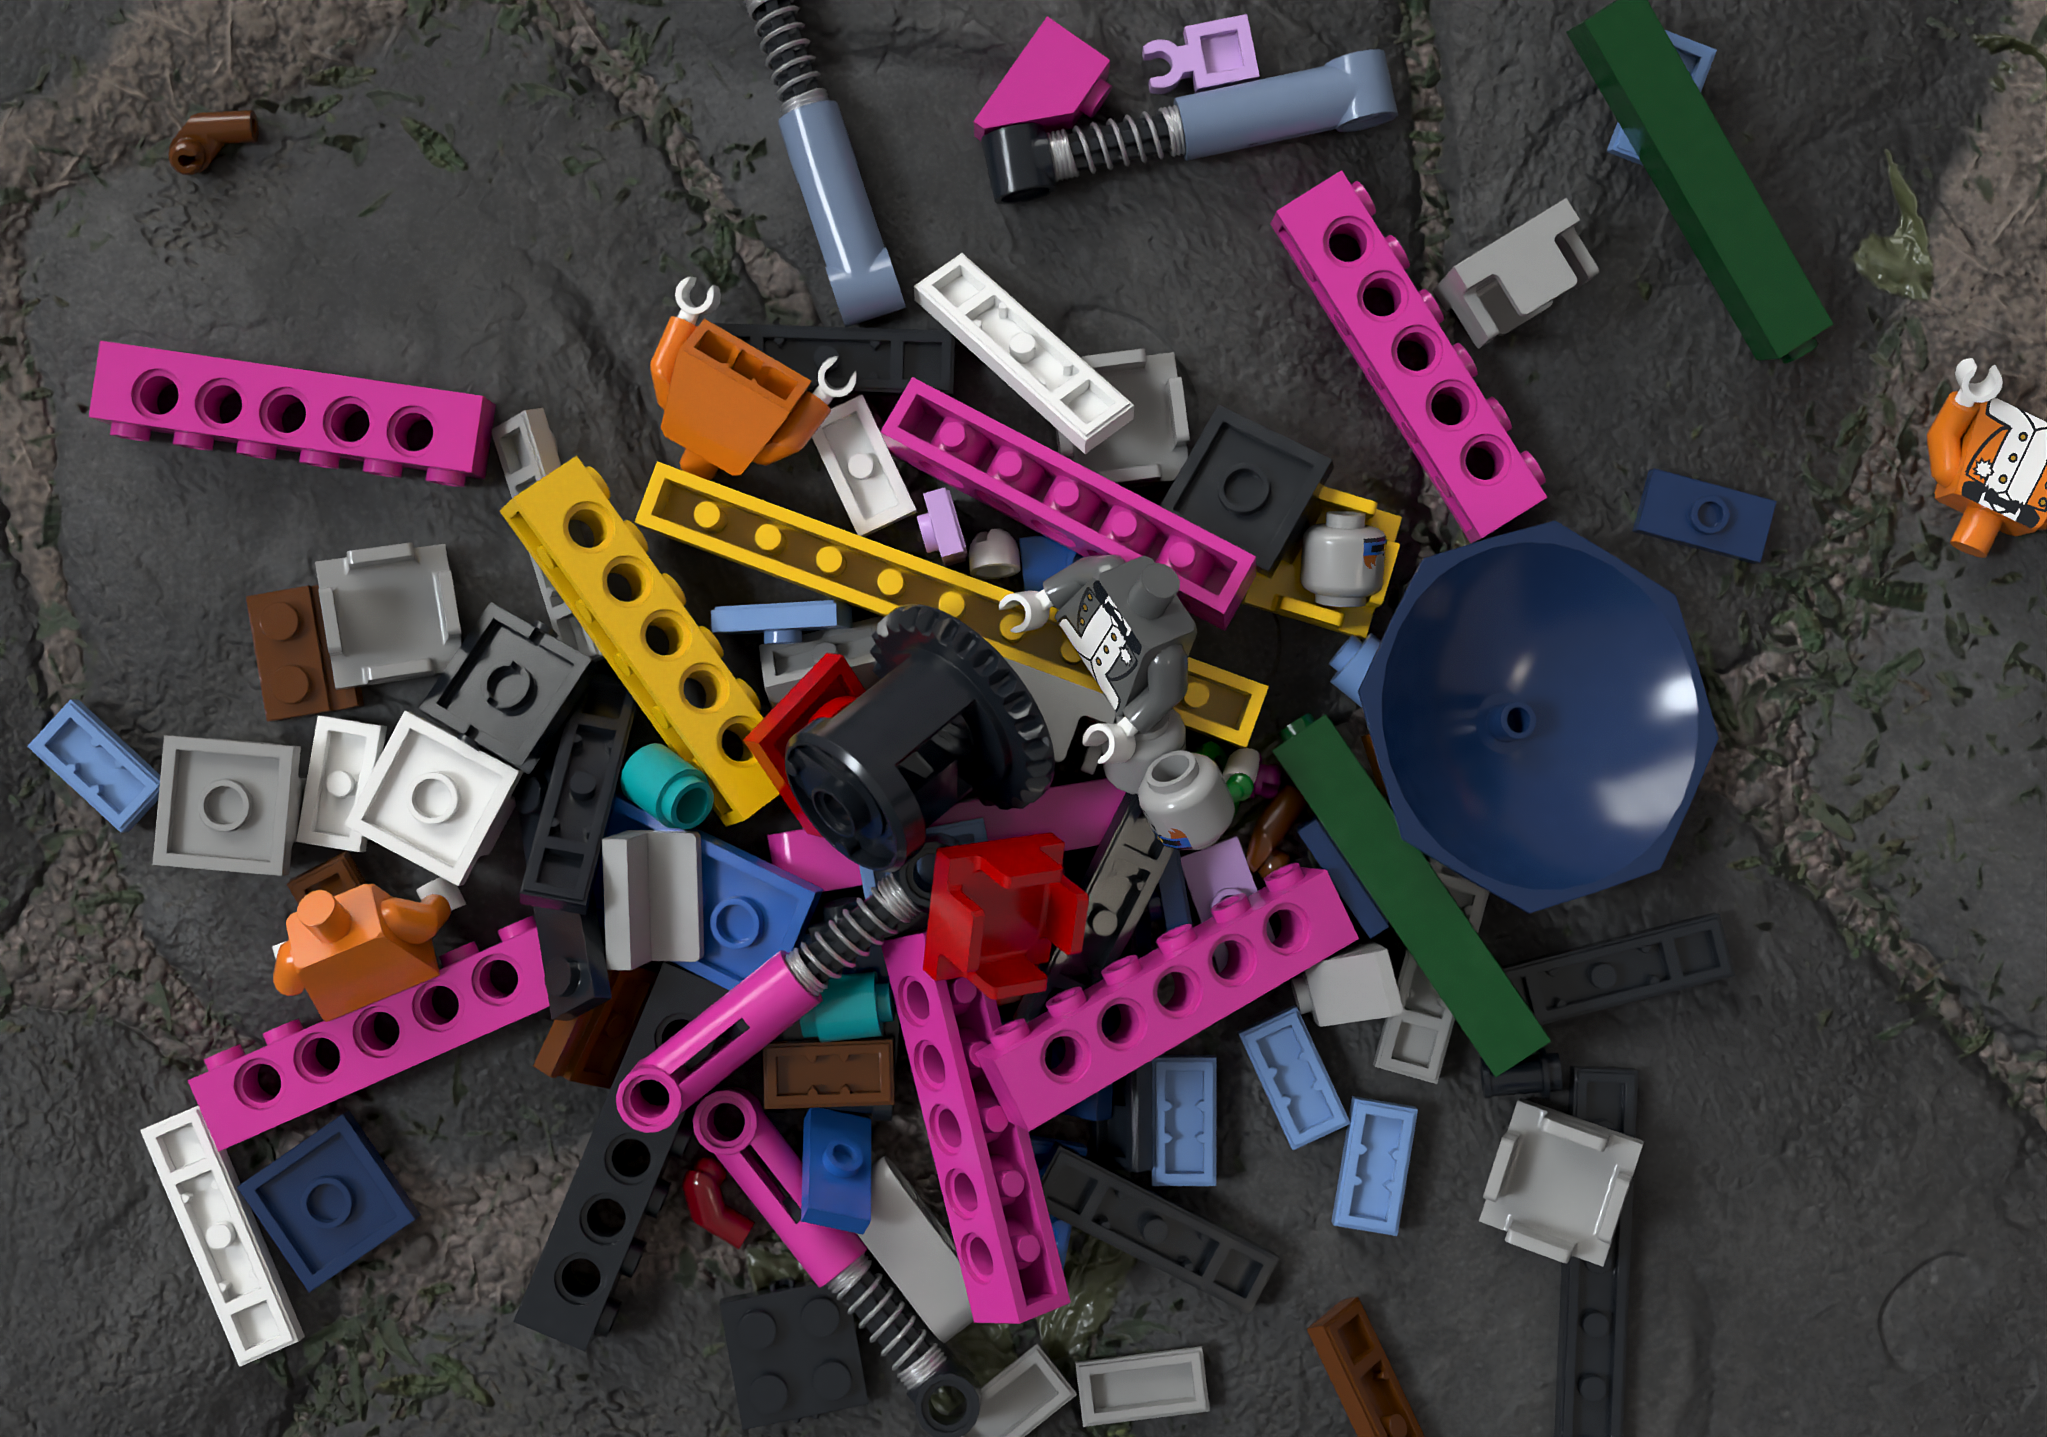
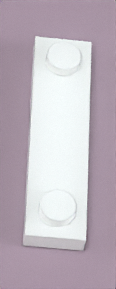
[914,253,1134,454]
[140,1106,305,1367]

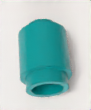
[620,744,714,829]
[799,971,895,1043]

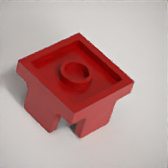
[923,832,1089,1000]

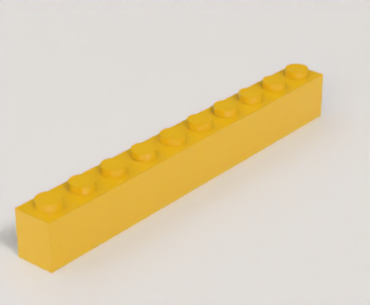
[635,461,1269,748]

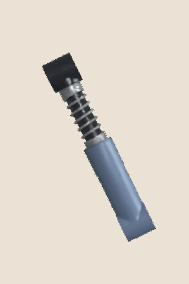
[745,0,906,327]
[981,49,1398,205]

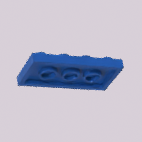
[593,790,824,991]

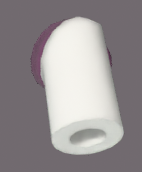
[1222,748,1282,799]

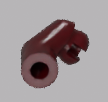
[682,1157,755,1250]

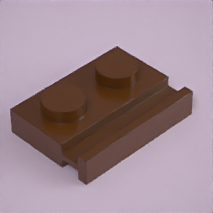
[246,585,364,722]
[533,955,660,1089]

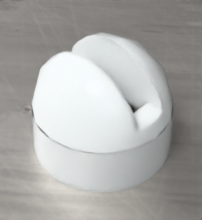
[968,529,1021,579]

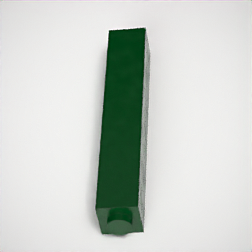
[1566,0,1833,364]
[1272,713,1551,1078]

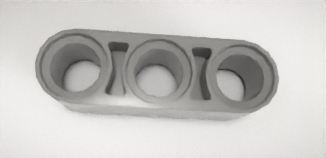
[858,1156,974,1343]

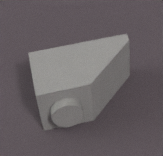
[1290,940,1404,1027]

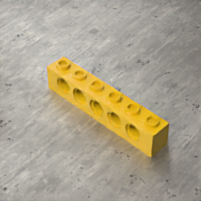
[500,455,780,827]

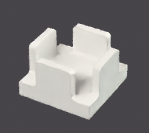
[344,711,524,886]

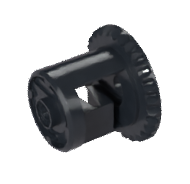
[785,604,1055,872]

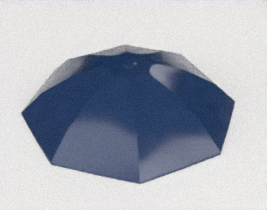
[1358,521,1719,913]

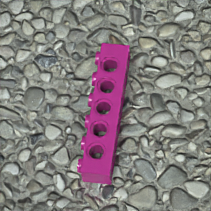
[1270,170,1547,543]
[89,341,496,487]
[880,377,1256,631]
[975,863,1359,1131]
[187,916,550,1152]
[881,929,1071,1324]

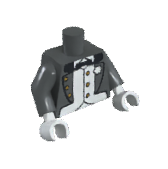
[999,555,1197,764]

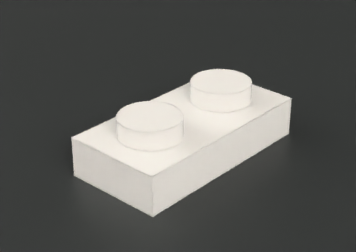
[812,395,917,537]
[296,716,387,852]

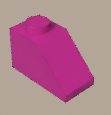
[973,16,1112,141]

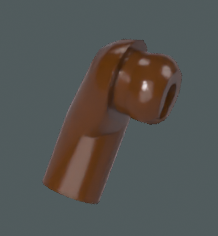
[168,110,259,176]
[1245,785,1309,879]

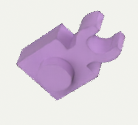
[1142,14,1260,94]

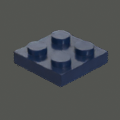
[237,1111,421,1293]

